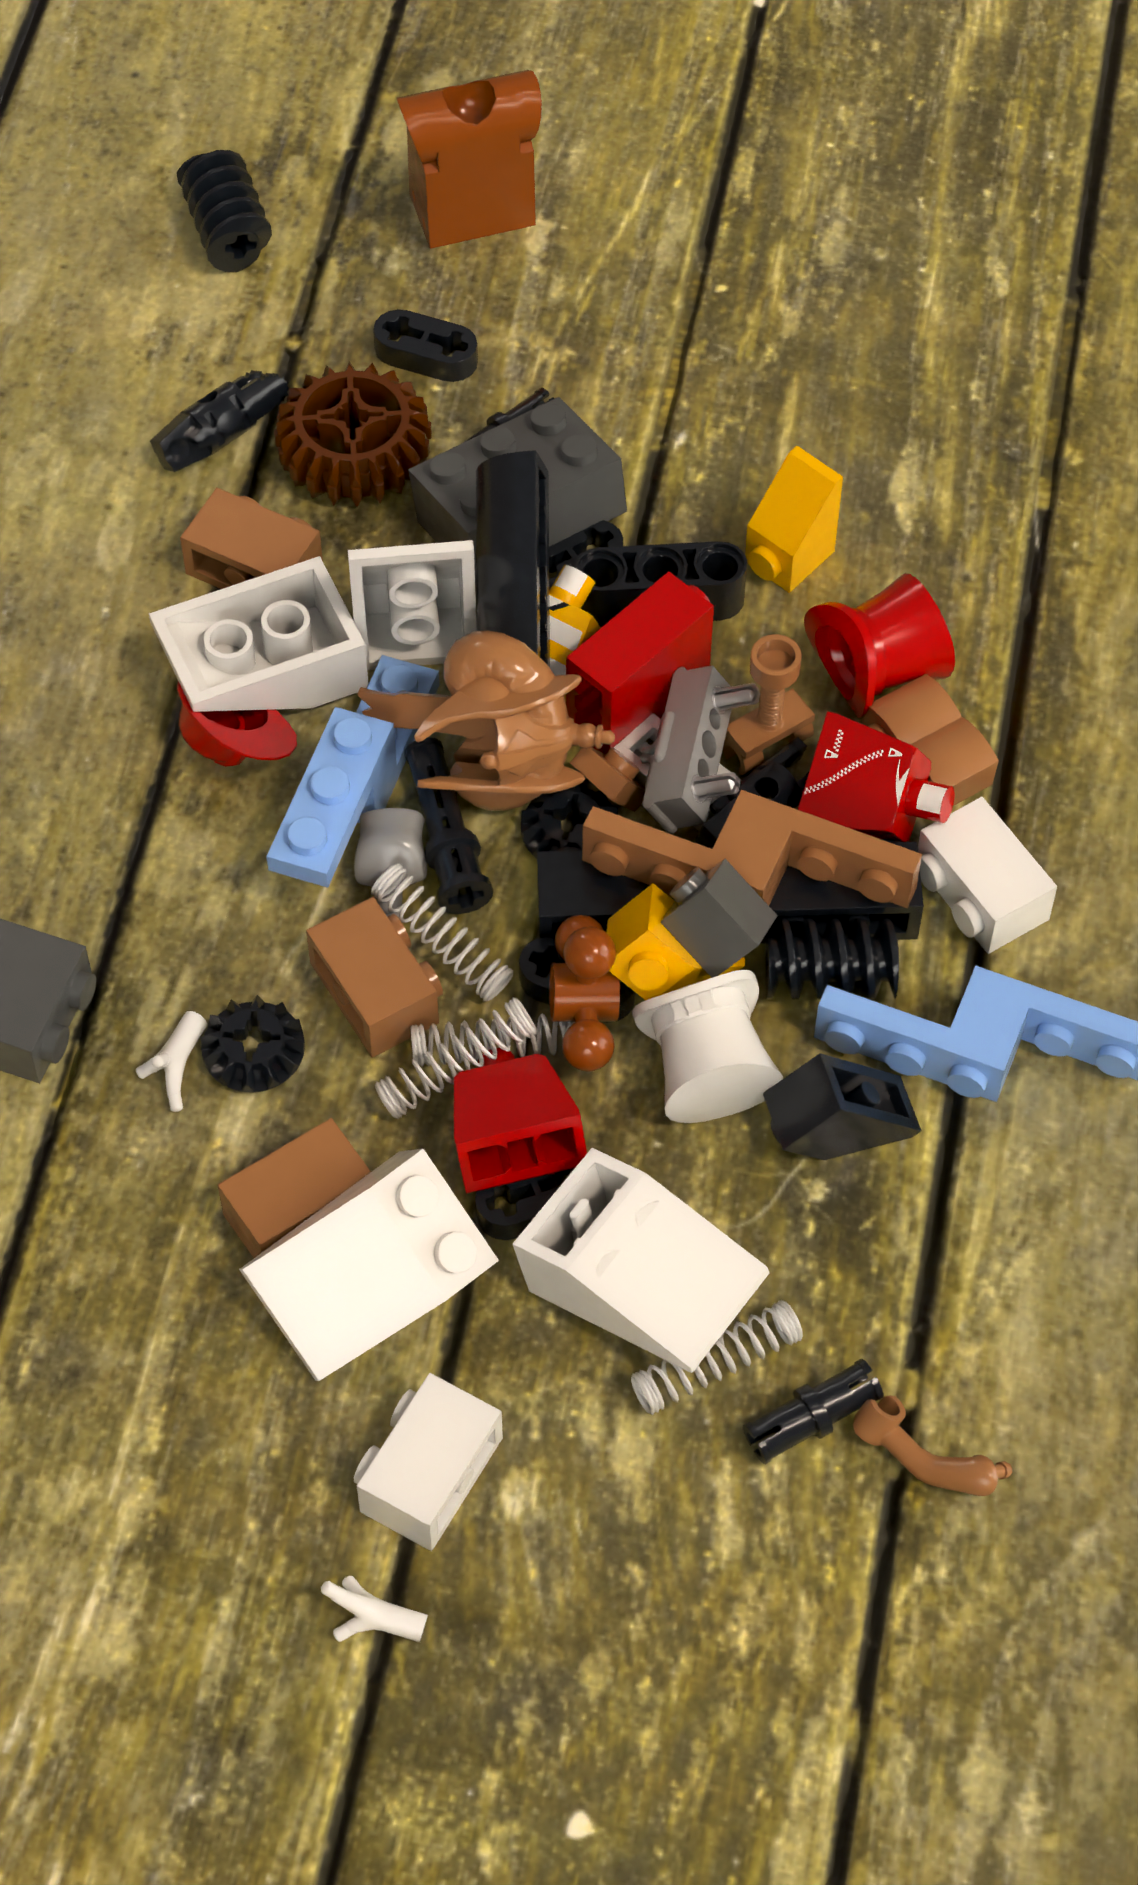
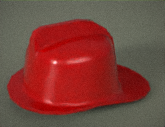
[177,681,297,767]

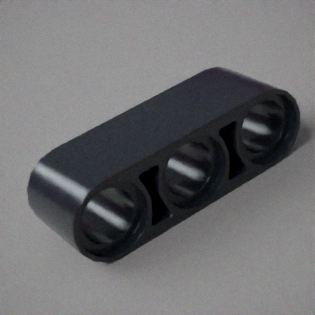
[574,541,747,627]

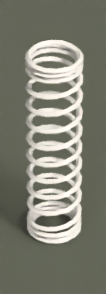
[371,864,513,1001]
[375,997,537,1119]
[410,1013,575,1067]
[631,1300,803,1415]

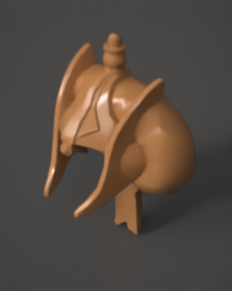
[357,630,615,811]

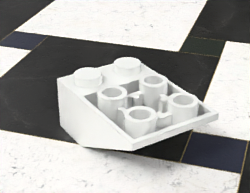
[512,1148,769,1373]

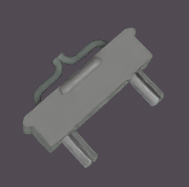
[641,665,760,834]

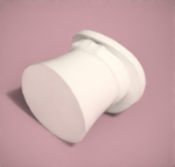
[632,970,783,1123]

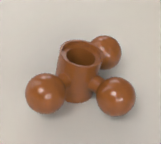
[549,915,620,1072]

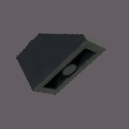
[763,1053,922,1160]

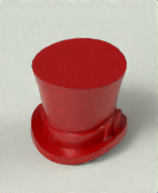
[804,573,955,718]

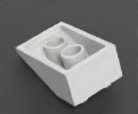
[348,540,476,670]
[149,556,368,712]
[239,1149,499,1381]

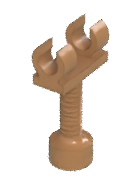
[723,634,815,775]

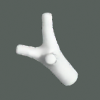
[136,1011,207,1112]
[321,1576,428,1642]

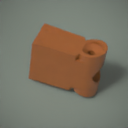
[397,70,542,249]

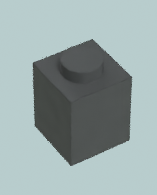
[661,859,778,978]

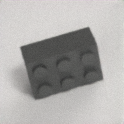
[408,397,627,585]

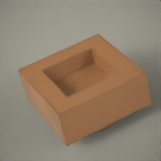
[570,747,645,812]

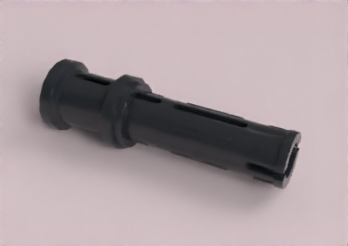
[405,737,494,914]

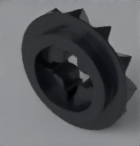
[521,782,619,859]
[200,994,305,1092]

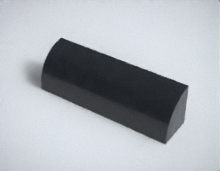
[476,450,550,667]

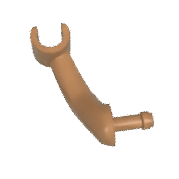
[853,1395,1012,1496]

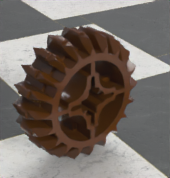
[274,361,432,507]

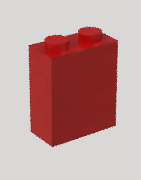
[566,571,714,754]

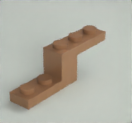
[582,790,922,908]

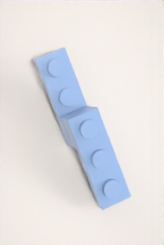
[266,655,439,888]
[814,966,1138,1102]

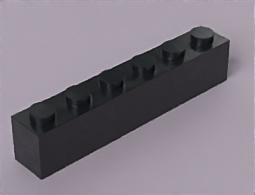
[537,839,924,944]

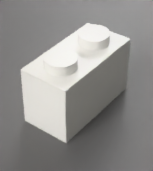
[918,797,1057,954]
[354,1373,503,1552]

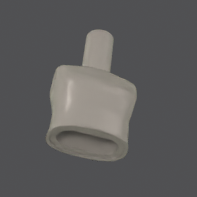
[354,808,427,918]

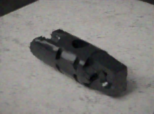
[150,370,289,472]
[695,737,809,847]

